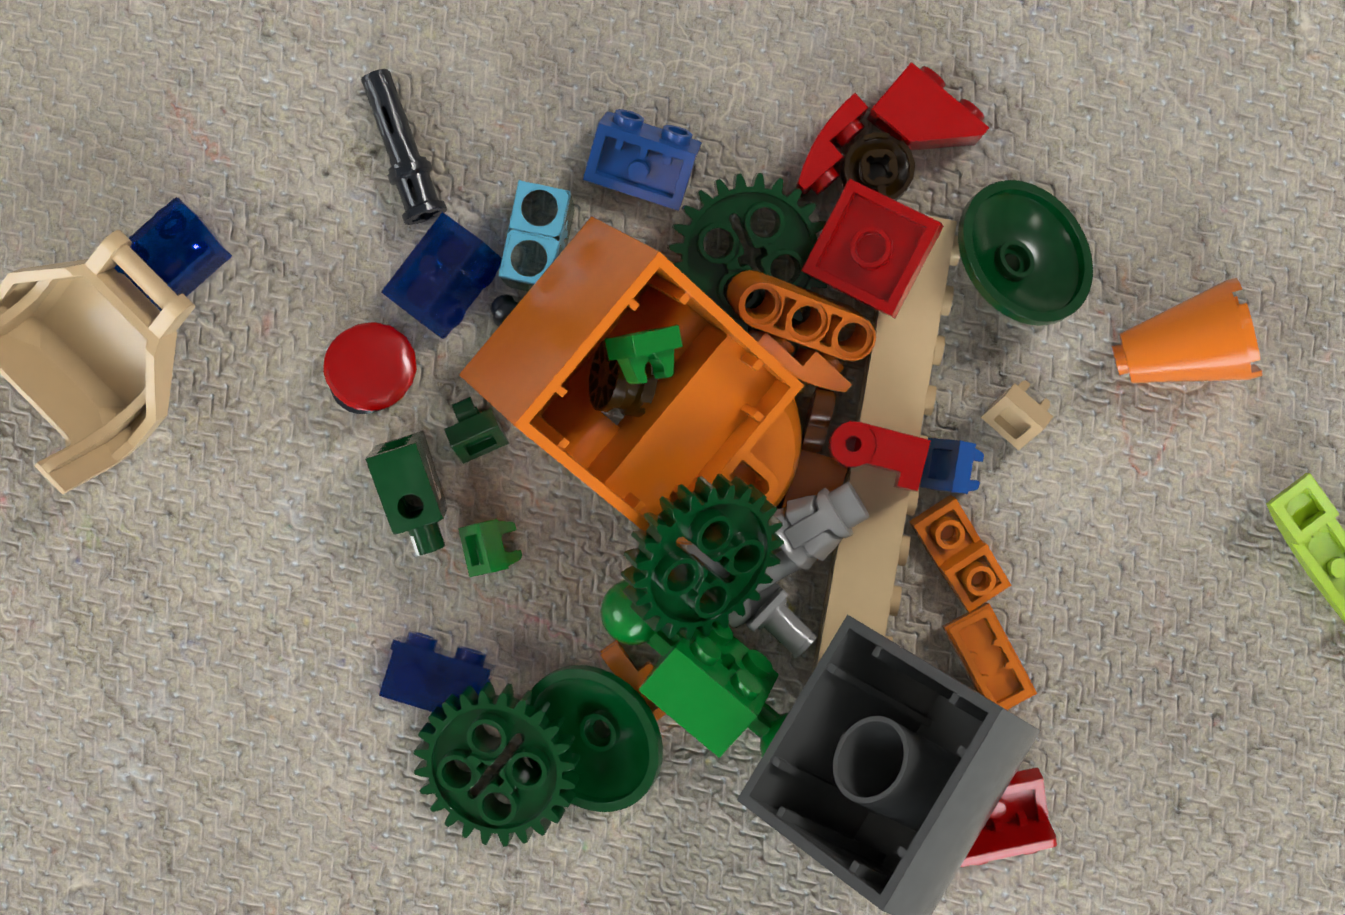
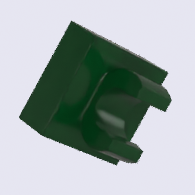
[444,397,509,464]

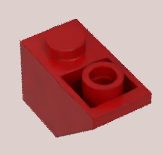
[867,62,990,151]

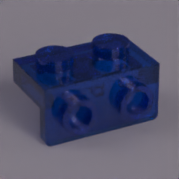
[114,197,232,311]

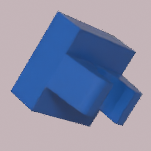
[920,438,984,494]

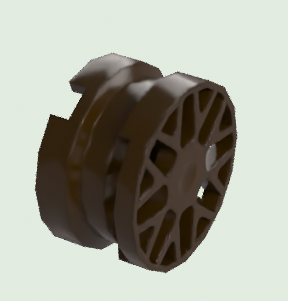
[840,132,915,201]
[589,337,658,417]

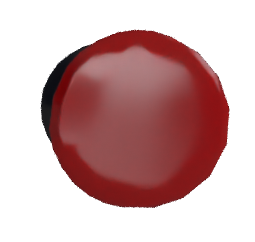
[323,322,417,414]

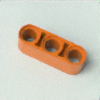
[727,270,876,361]

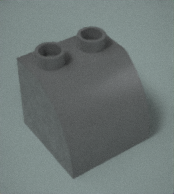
[737,614,1041,915]

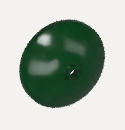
[958,180,1093,326]
[521,665,663,812]

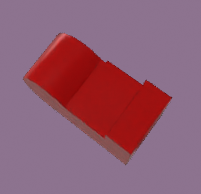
[828,421,931,492]

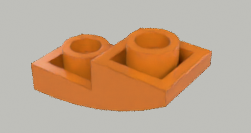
[748,330,852,392]
[909,494,1012,613]

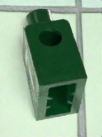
[365,431,448,556]

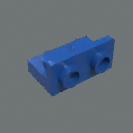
[583,109,702,211]

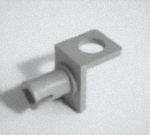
[722,572,818,658]

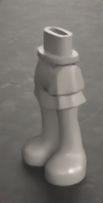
[687,482,869,628]

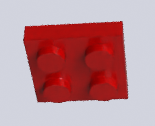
[801,178,944,319]

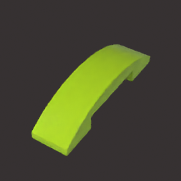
[1266,473,1345,623]

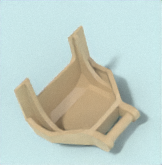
[0,230,195,494]

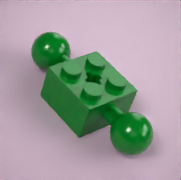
[600,580,789,758]

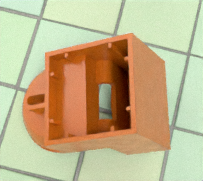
[459,216,804,545]

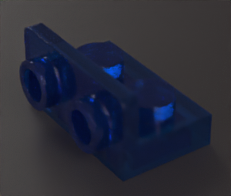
[381,212,502,339]
[379,631,496,712]

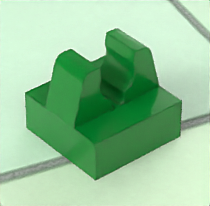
[605,325,683,385]
[458,519,522,577]

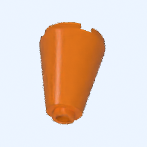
[1112,278,1262,383]

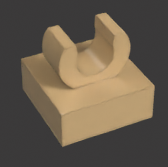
[981,380,1053,451]

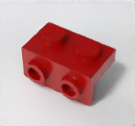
[960,767,1057,867]

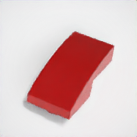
[796,93,868,198]

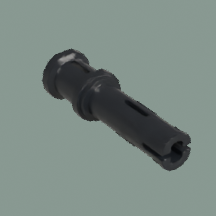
[361,69,447,225]

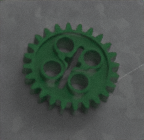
[667,173,827,332]
[621,474,784,640]
[414,682,580,847]

